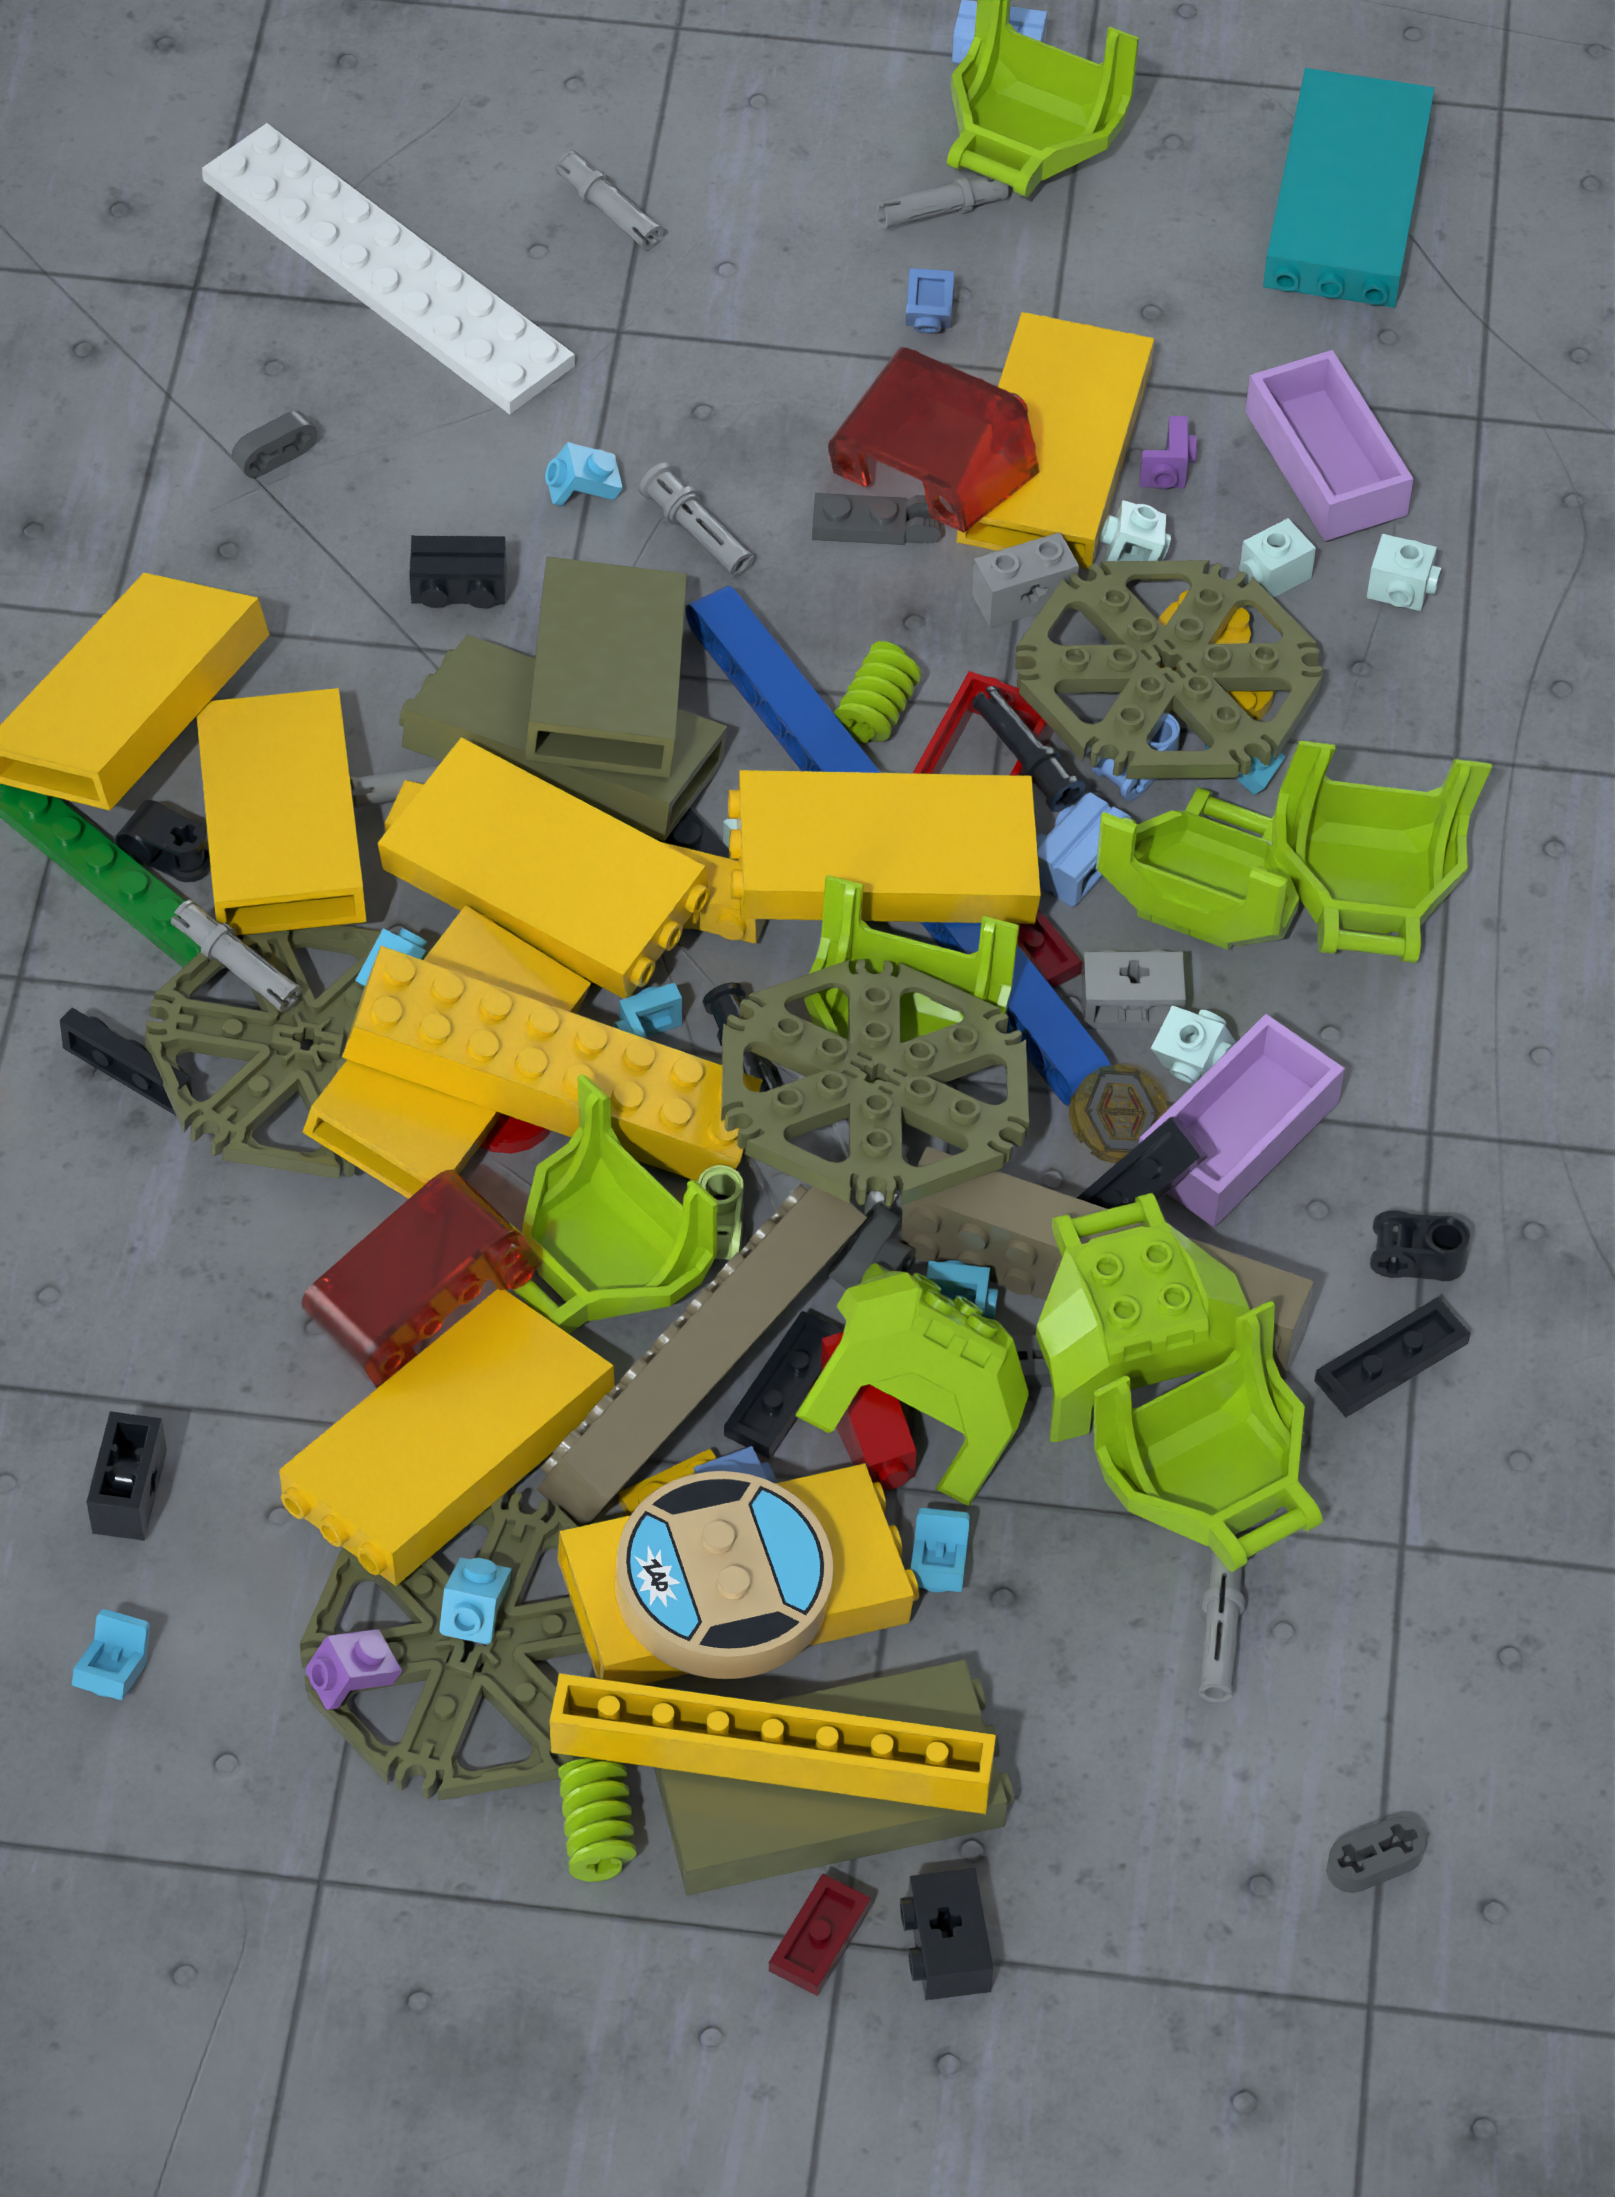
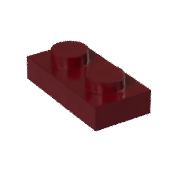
[1017,908,1082,988]
[769,1873,871,1996]

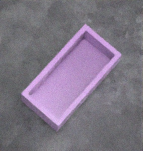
[1245,350,1414,541]
[1139,1014,1345,1228]

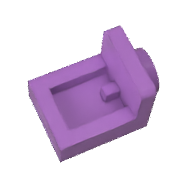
[1139,416,1196,489]
[306,1629,402,1710]

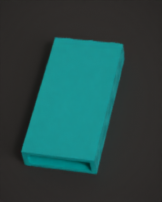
[1263,68,1435,308]

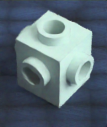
[1100,500,1171,582]
[1367,534,1442,611]
[1151,1005,1236,1085]

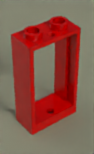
[912,671,1054,776]

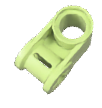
[698,1165,743,1261]

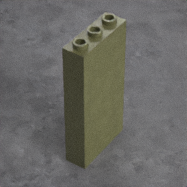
[524,556,687,778]
[399,634,727,841]
[654,1660,1014,1896]

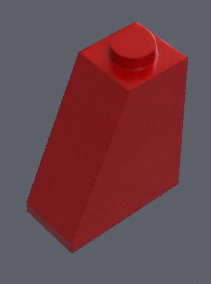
[821,1331,916,1490]

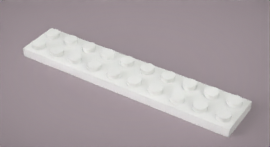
[202,123,575,414]

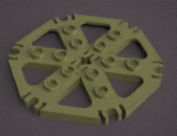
[1015,560,1322,779]
[145,925,381,1179]
[721,959,1029,1206]
[300,1491,588,1801]

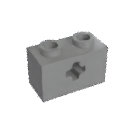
[972,532,1079,628]
[1081,949,1186,1029]

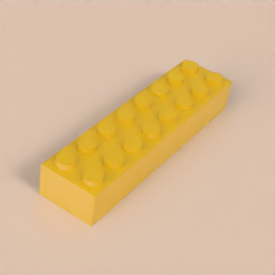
[342,946,762,1182]

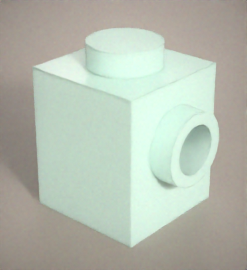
[1239,518,1316,598]

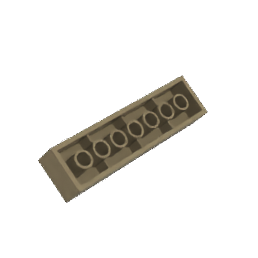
[901,1146,1314,1382]
[536,1184,867,1527]

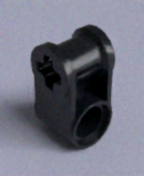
[115,800,211,883]
[1370,1211,1470,1281]

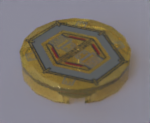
[1069,1064,1168,1164]

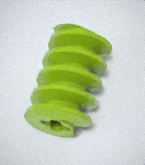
[834,641,922,743]
[558,1758,636,1882]

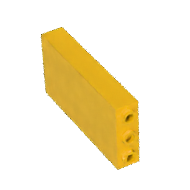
[956,312,1154,570]
[0,573,270,811]
[197,688,366,936]
[377,737,710,999]
[728,770,1041,924]
[302,905,591,1213]
[279,1286,615,1586]
[557,1464,919,1685]

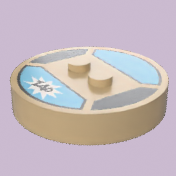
[615,1471,833,1679]

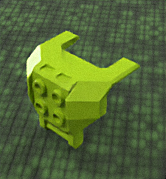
[946,0,1139,197]
[1272,740,1492,963]
[1096,787,1299,950]
[803,875,1019,1084]
[488,1074,717,1334]
[1036,1193,1250,1442]
[795,1263,1029,1506]
[1094,1301,1323,1572]

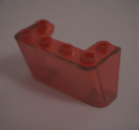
[828,347,1040,533]
[301,1170,541,1389]

